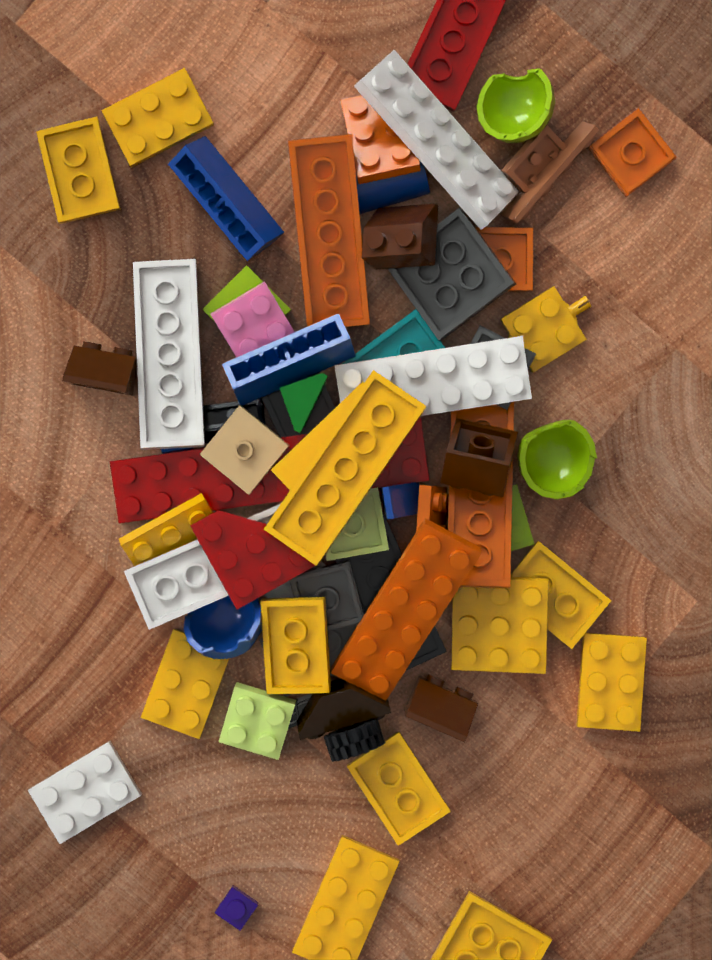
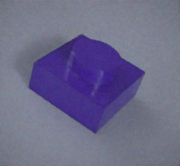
[215,885,259,931]

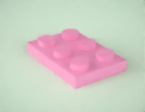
[211,281,294,357]

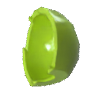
[477,68,556,143]
[517,420,597,499]

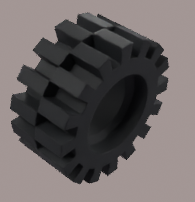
[324,718,386,762]

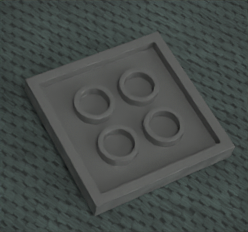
[388,207,516,341]

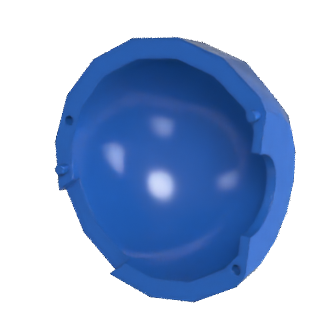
[183,596,262,659]

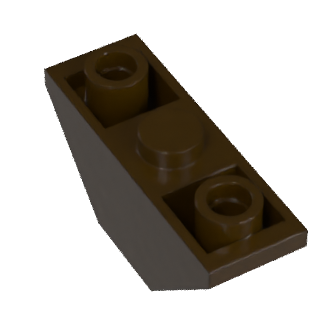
[296,678,391,740]

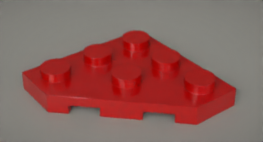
[190,510,321,610]

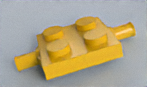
[500,286,592,373]

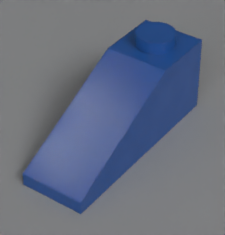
[381,482,419,519]

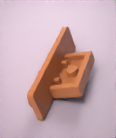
[500,121,599,224]

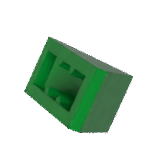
[280,373,328,434]

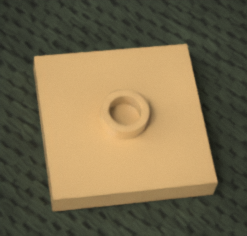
[200,405,290,495]

